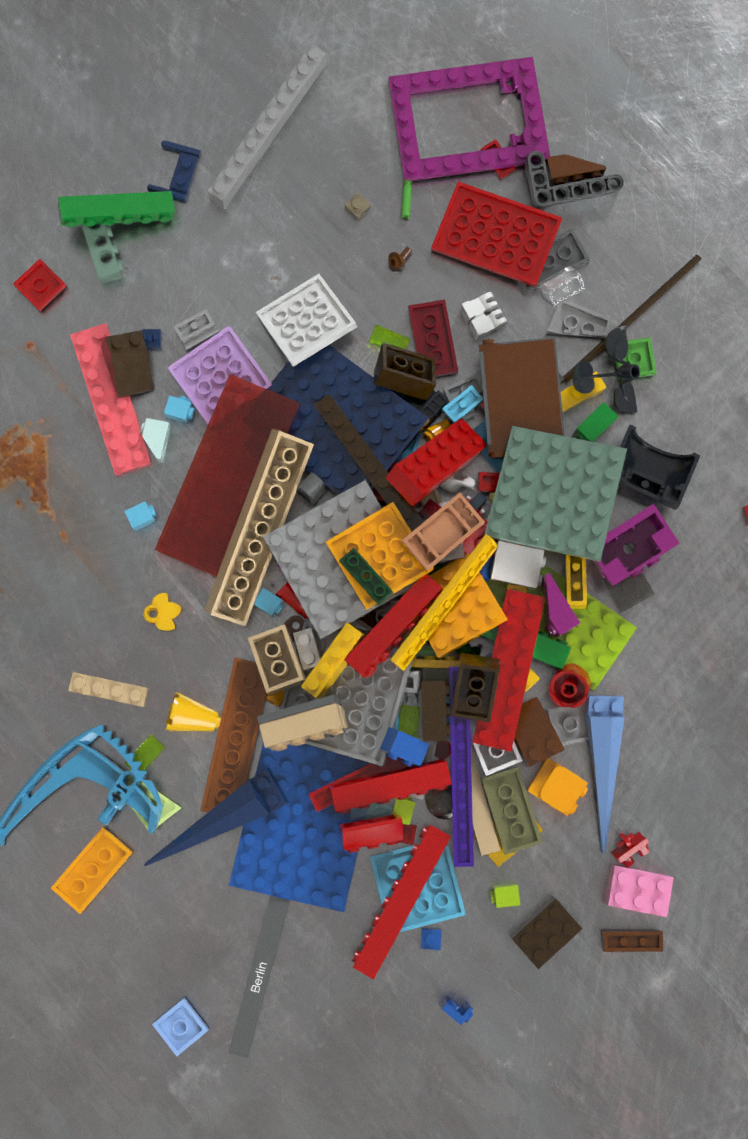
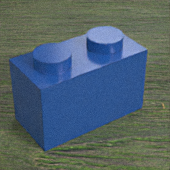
[380,727,430,767]

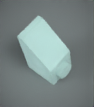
[141,418,171,463]

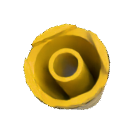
[165,692,221,732]

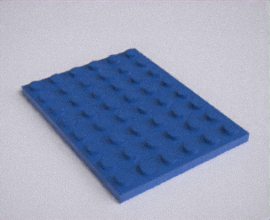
[229,742,370,912]

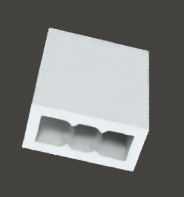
[489,541,546,590]

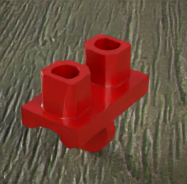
[611,832,650,868]

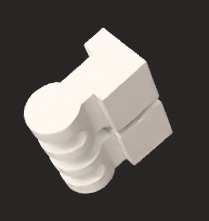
[460,292,507,341]

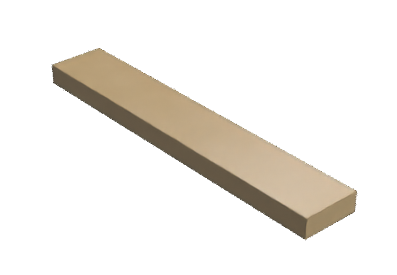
[449,741,500,856]

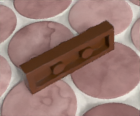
[602,930,663,952]

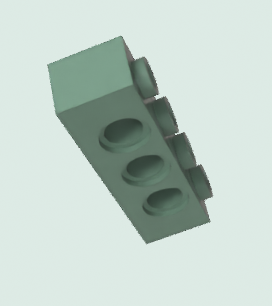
[81,224,124,284]

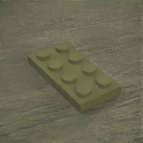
[481,767,543,855]

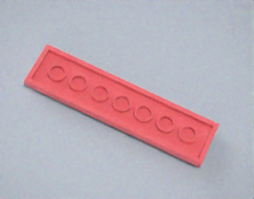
[70,323,152,476]

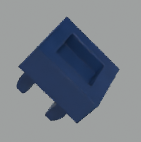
[142,329,162,349]

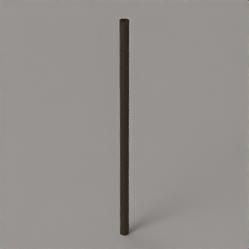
[563,254,701,383]

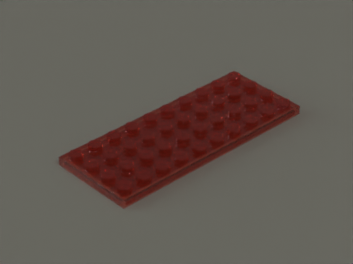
[155,374,300,577]

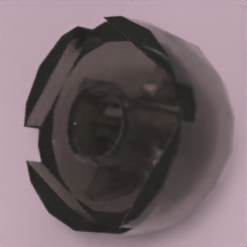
[425,782,453,820]

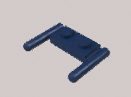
[147,140,201,201]

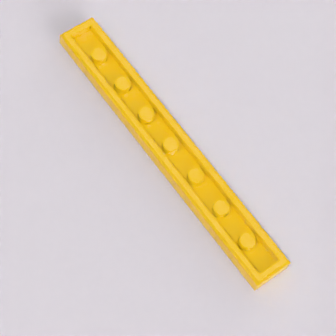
[391,534,498,671]

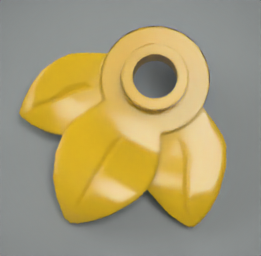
[143,593,182,631]

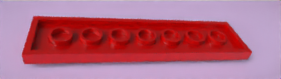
[472,589,546,752]

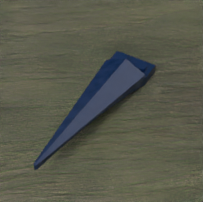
[144,768,289,866]

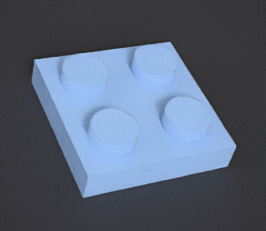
[152,997,209,1056]

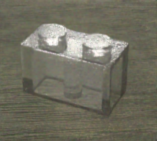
[538,266,585,307]

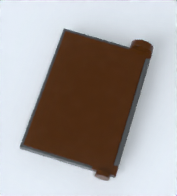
[479,337,565,459]

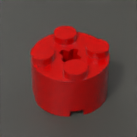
[550,663,591,708]

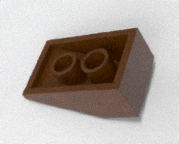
[514,697,565,767]

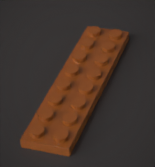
[200,658,267,813]

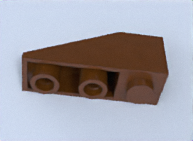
[545,154,606,186]

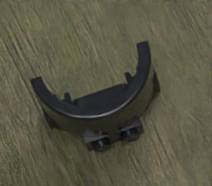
[618,425,700,510]

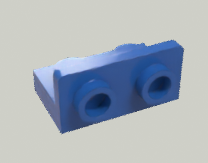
[439,998,473,1025]

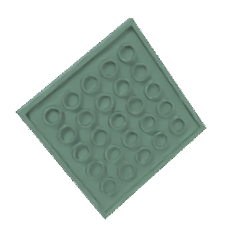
[484,426,627,562]

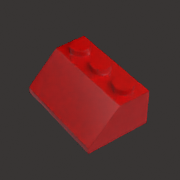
[338,814,403,853]

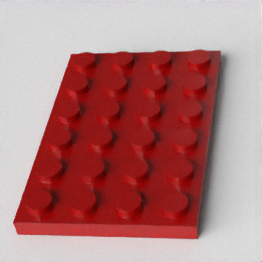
[431,181,562,287]

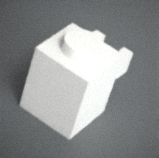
[402,667,422,704]

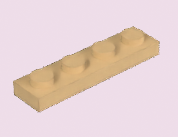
[68,672,149,707]

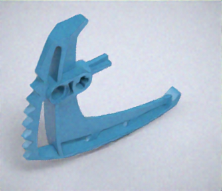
[0,725,164,846]

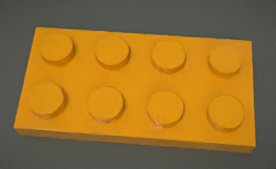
[50,827,133,914]

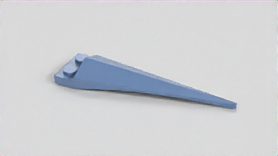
[585,695,625,854]

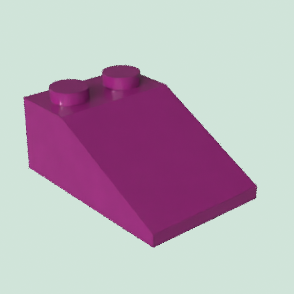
[541,573,580,638]

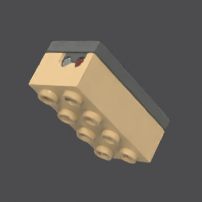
[257,695,348,752]

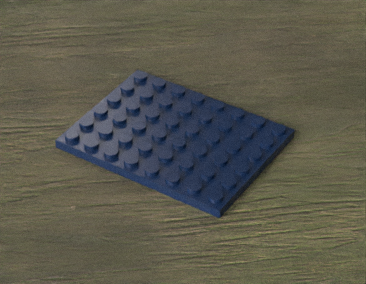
[241,345,430,495]

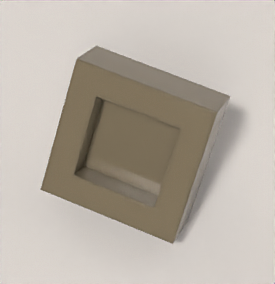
[344,192,371,219]

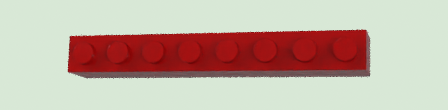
[352,825,451,980]

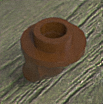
[388,246,412,270]

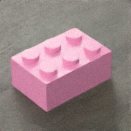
[604,864,674,917]

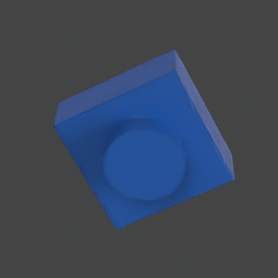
[420,928,442,950]

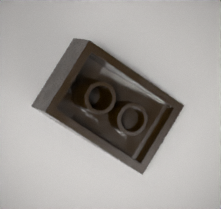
[101,330,154,398]
[451,653,500,722]

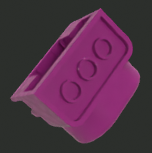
[592,504,680,586]

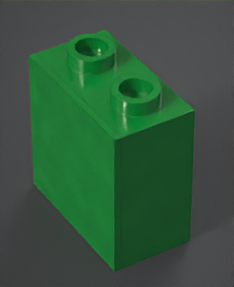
[571,402,619,442]

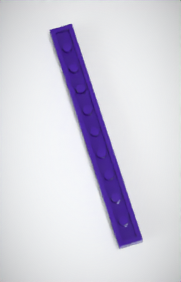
[449,667,474,867]

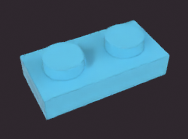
[442,385,484,424]

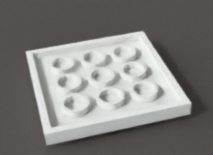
[256,274,357,366]

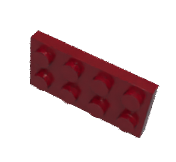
[408,299,458,377]

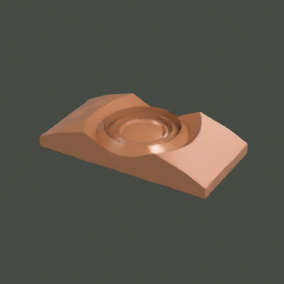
[401,493,485,572]

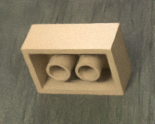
[248,624,306,696]

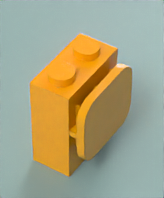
[526,758,588,816]

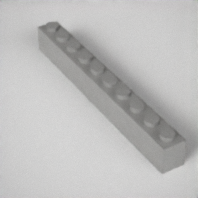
[207,44,327,209]

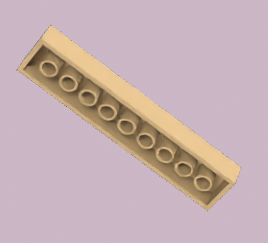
[204,429,314,626]

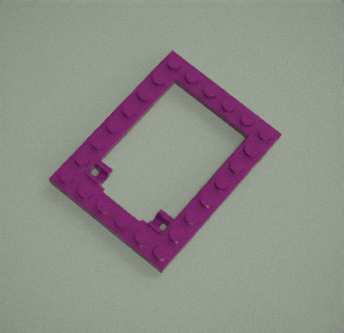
[388,57,551,181]

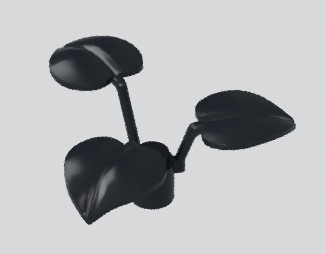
[572,326,640,413]

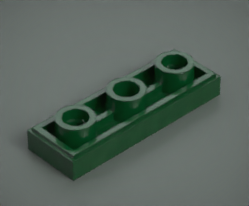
[339,548,394,606]

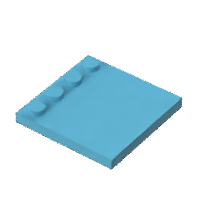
[370,844,466,933]

